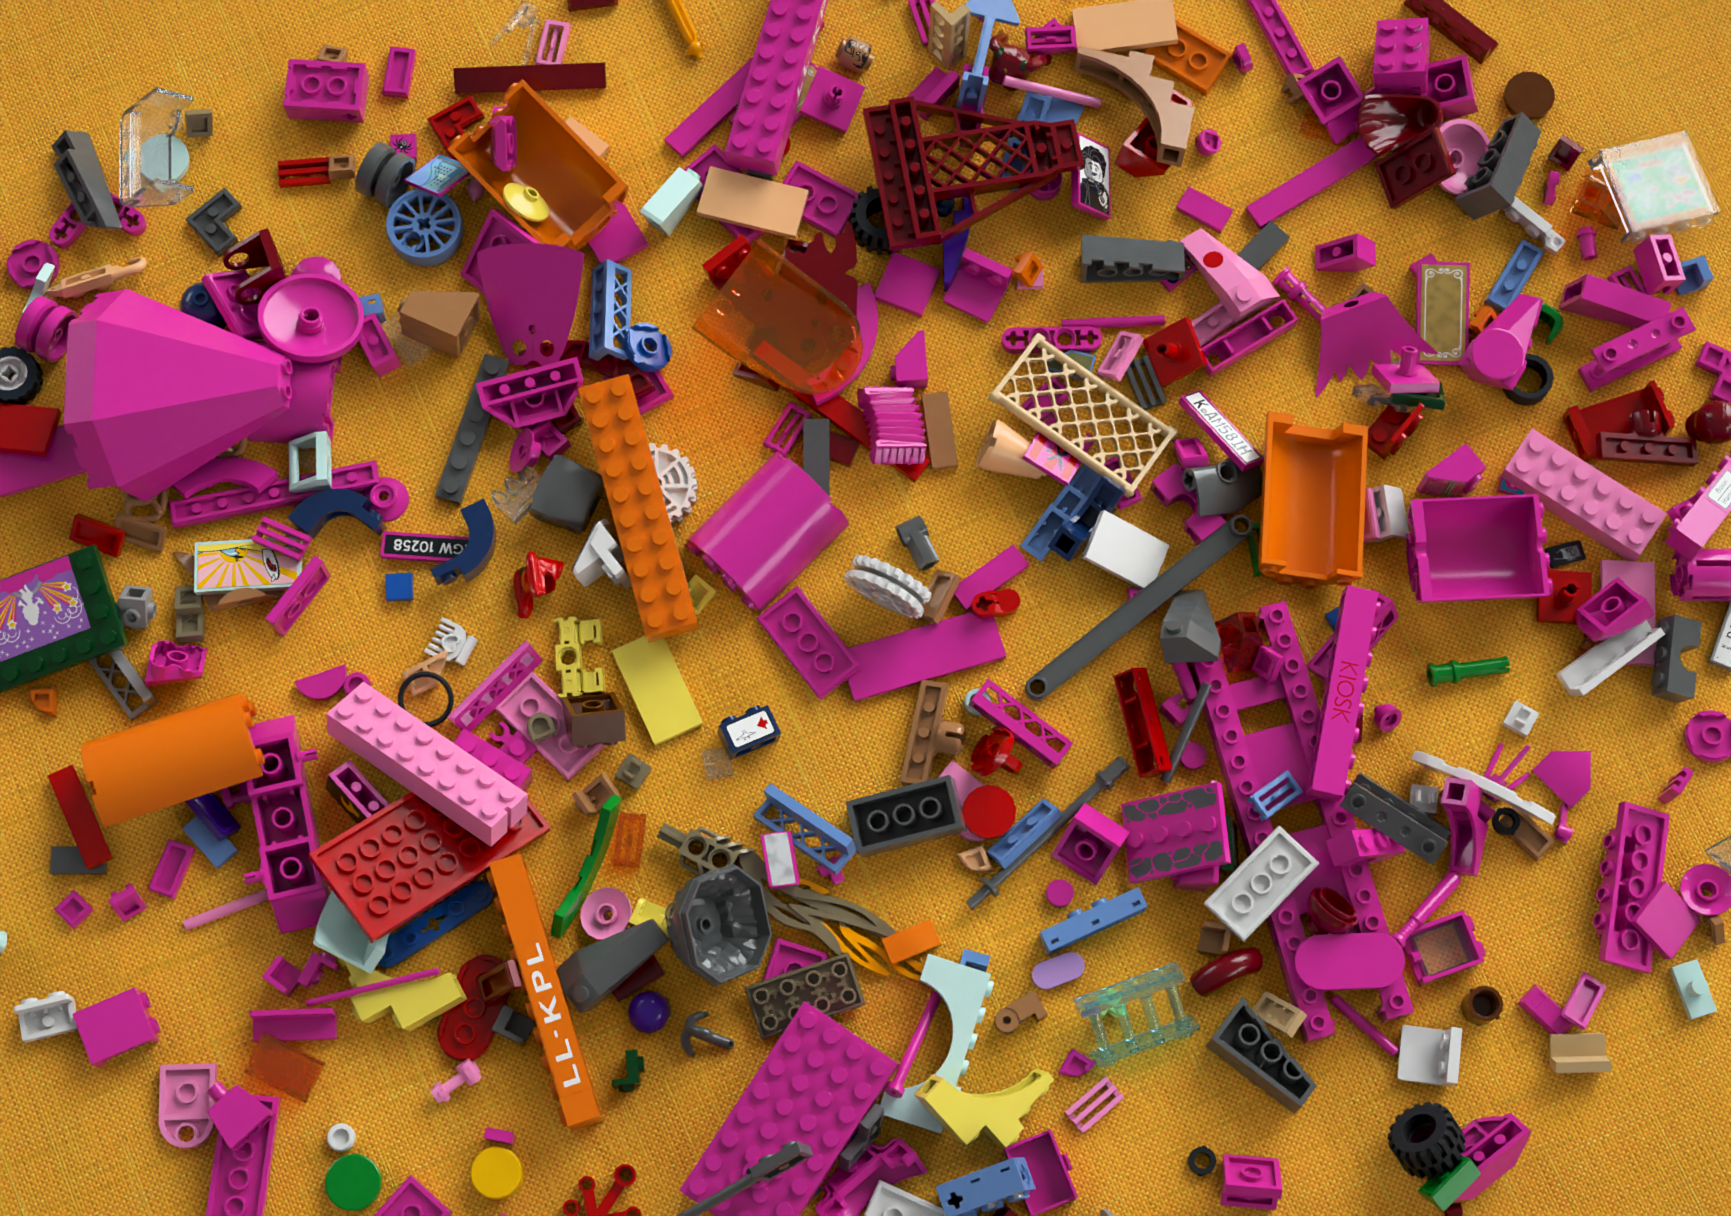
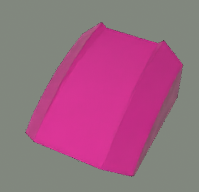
[1575,577,1655,641]

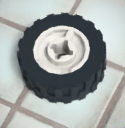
[0,346,43,405]

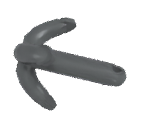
[681,1011,735,1058]

